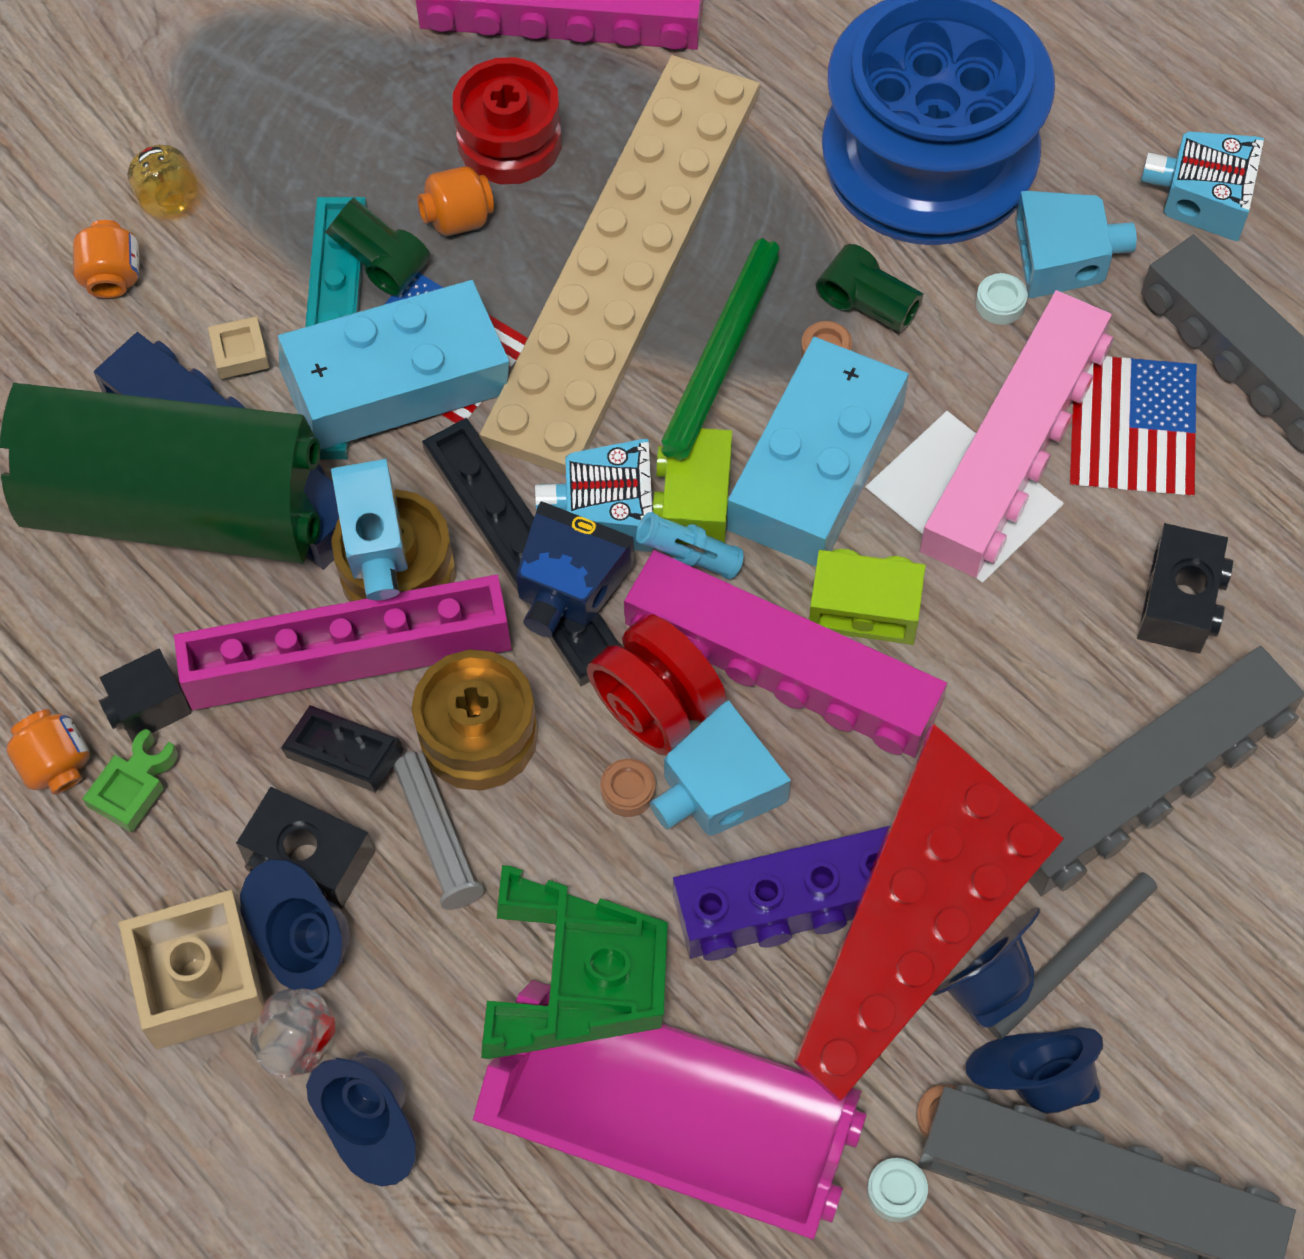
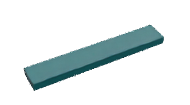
[297,197,368,460]

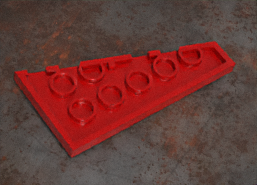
[793,724,1064,1102]

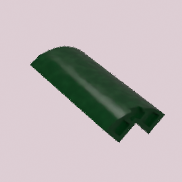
[0,383,320,564]

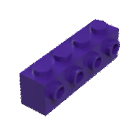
[673,826,890,961]

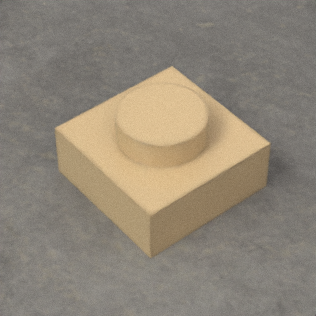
[208,316,270,379]

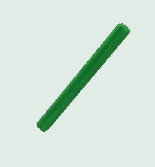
[661,238,780,461]

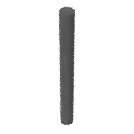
[988,872,1158,1040]

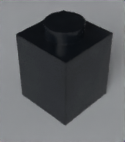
[98,648,192,743]

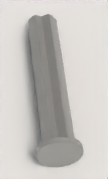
[393,751,484,910]

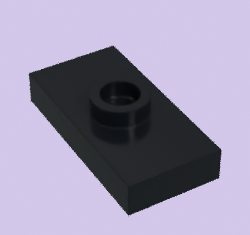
[281,705,404,793]

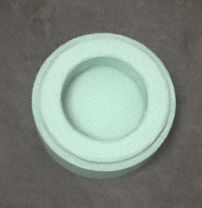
[976,273,1028,325]
[867,1158,928,1222]

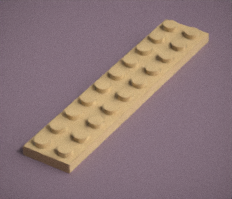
[479,55,760,475]

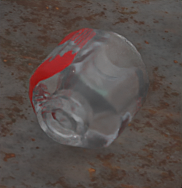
[250,988,336,1077]

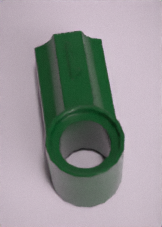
[325,197,430,297]
[815,244,924,333]

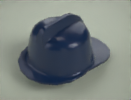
[240,859,350,992]
[932,907,1041,1028]
[966,1027,1103,1114]
[306,1051,416,1187]

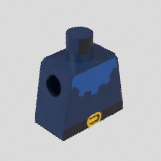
[516,501,635,637]

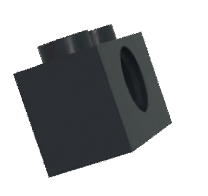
[1137,523,1233,654]
[236,786,375,909]

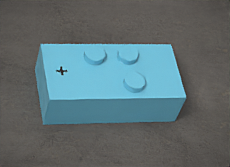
[278,280,509,450]
[727,337,909,567]

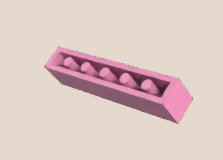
[920,290,1114,578]

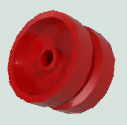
[453,57,562,185]
[587,614,727,755]

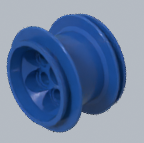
[822,0,1055,245]

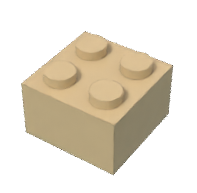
[118,889,269,1050]

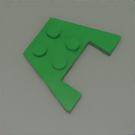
[481,865,668,1059]

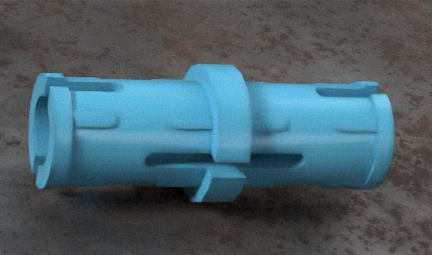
[636,512,744,579]

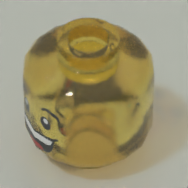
[127,144,199,218]

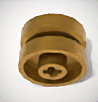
[331,489,456,602]
[411,649,538,791]

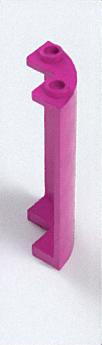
[472,980,867,1240]

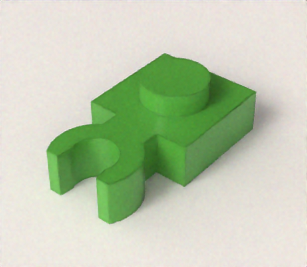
[82,729,178,833]

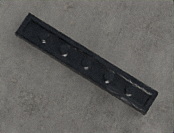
[422,417,621,687]

